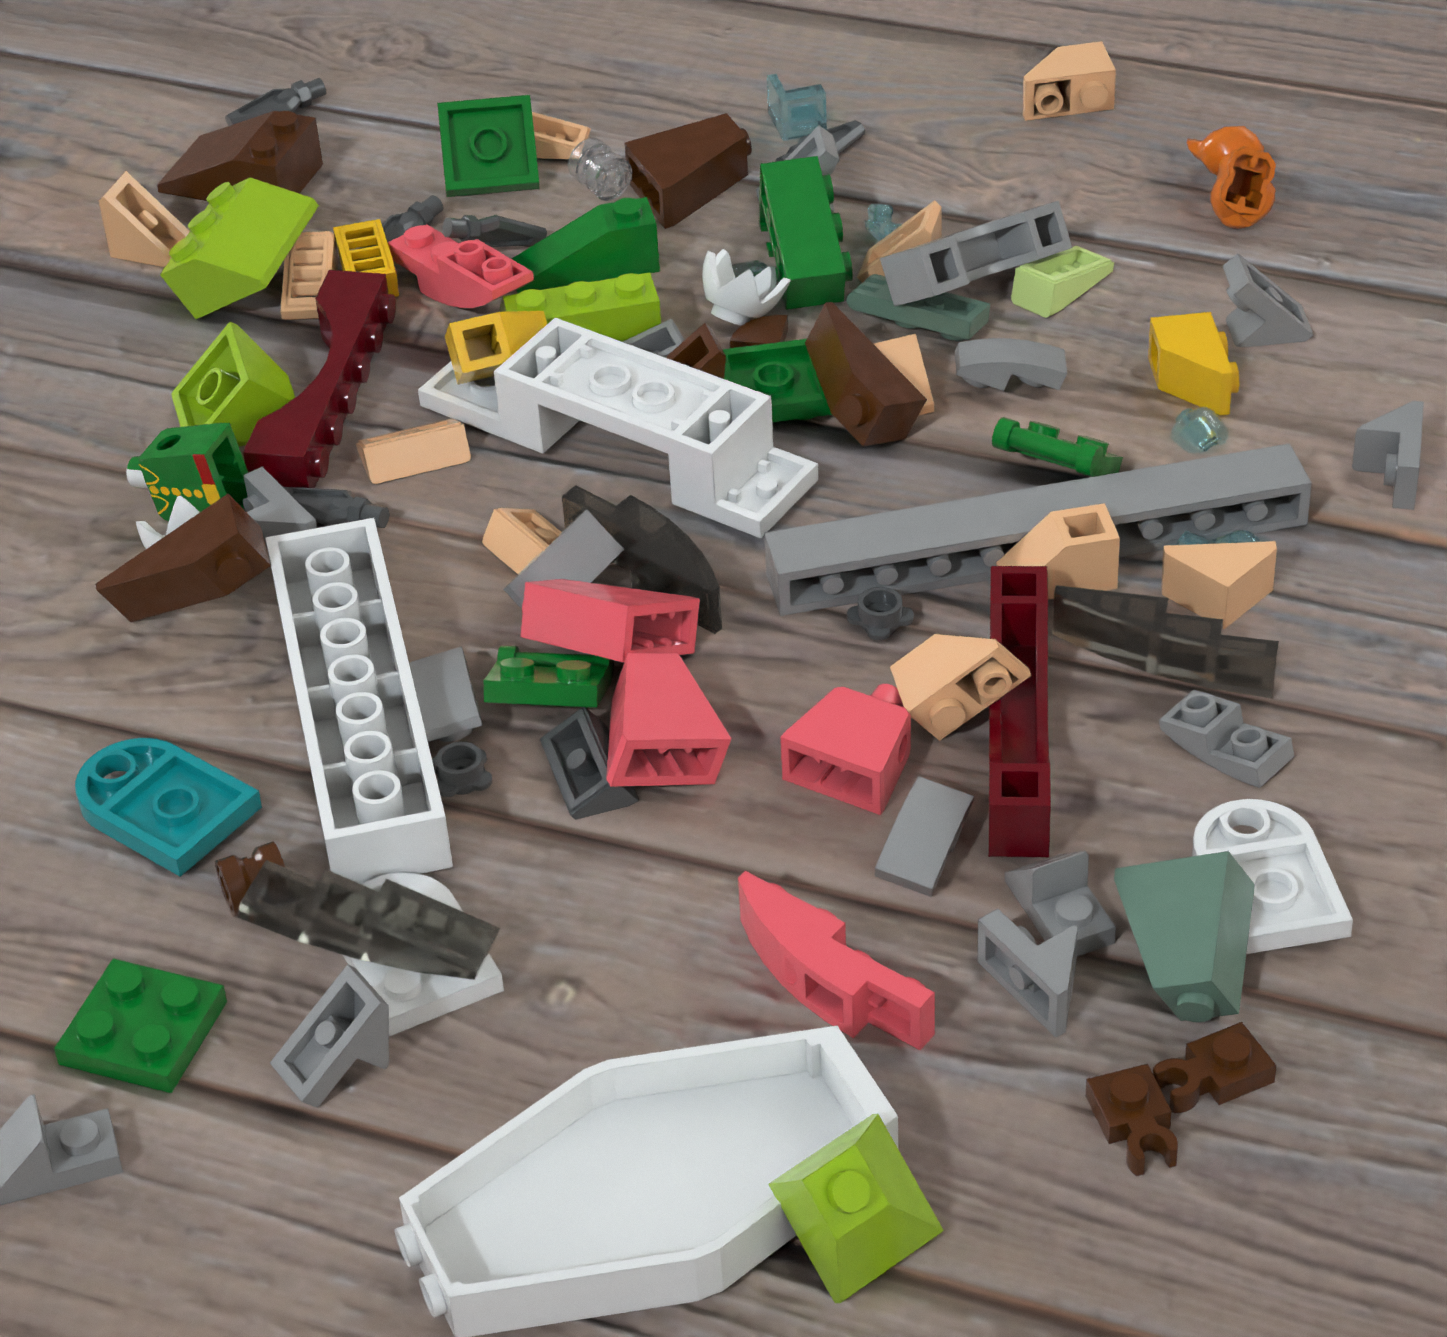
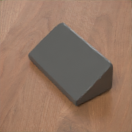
[540,707,639,820]

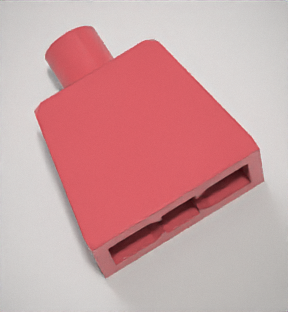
[780,684,911,815]

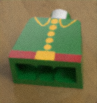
[126,423,248,521]

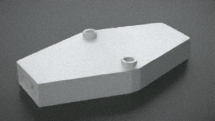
[395,1026,898,1337]

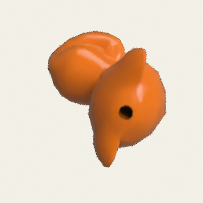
[1186,126,1276,229]

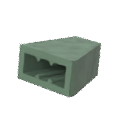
[1114,851,1255,1022]

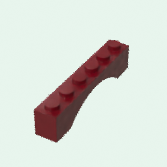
[243,270,396,488]
[988,566,1051,858]

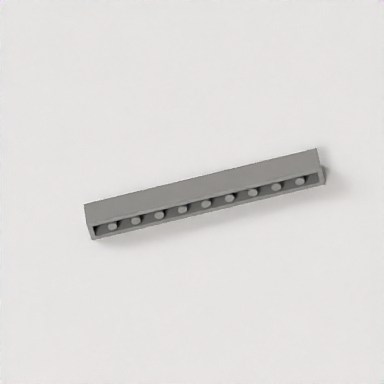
[764,443,1312,616]

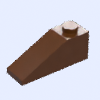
[805,302,927,447]
[95,494,271,622]

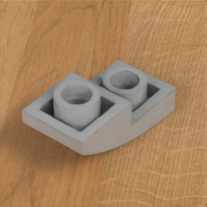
[955,338,1067,391]
[503,510,624,609]
[409,646,482,742]
[1159,690,1294,788]
[875,776,974,897]

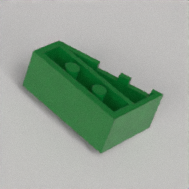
[758,156,853,310]

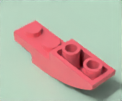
[387,224,534,308]
[738,871,935,1050]

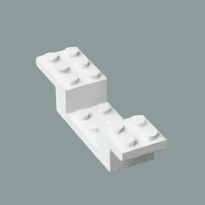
[418,318,819,538]

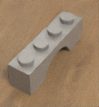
[880,200,1072,307]

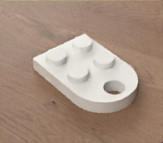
[1192,799,1353,954]
[335,872,504,1037]

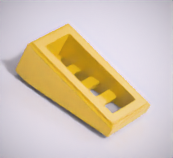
[333,219,399,297]

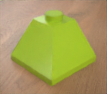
[171,321,295,447]
[768,1113,944,1303]

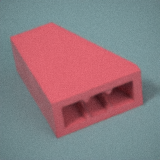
[520,579,700,662]
[606,653,732,787]

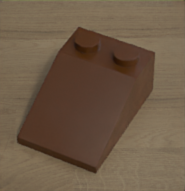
[157,111,323,201]

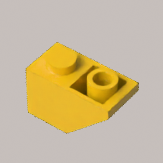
[445,311,547,385]
[1148,312,1239,415]

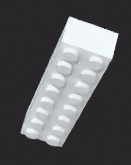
[265,518,453,891]

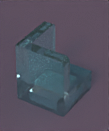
[767,74,827,141]

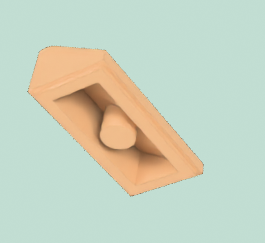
[356,418,471,484]
[482,508,562,574]

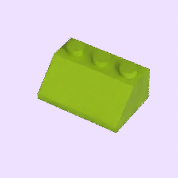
[160,178,319,319]
[500,273,661,342]

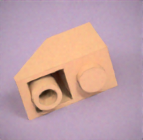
[1023,41,1116,121]
[996,503,1120,600]
[890,634,1031,741]

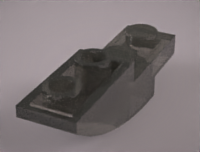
[562,485,722,634]

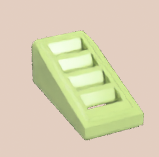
[1011,245,1114,318]

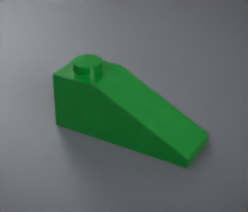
[512,197,660,294]

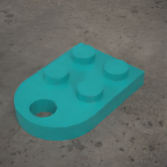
[75,738,262,877]

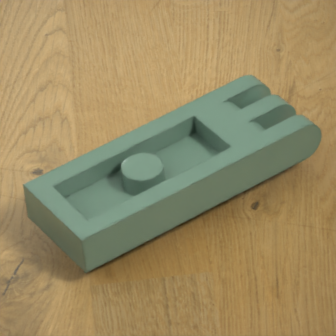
[846,274,990,341]

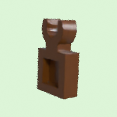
[1153,1022,1277,1113]
[1085,1064,1178,1176]

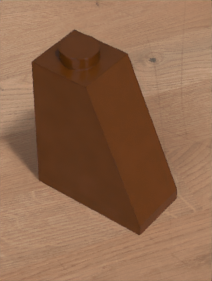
[624,113,752,229]

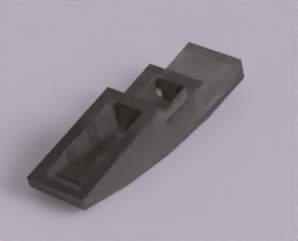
[1053,585,1279,699]
[237,860,500,980]

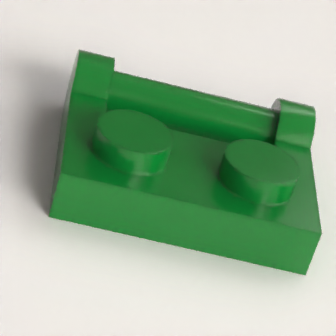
[992,417,1123,477]
[483,645,614,708]

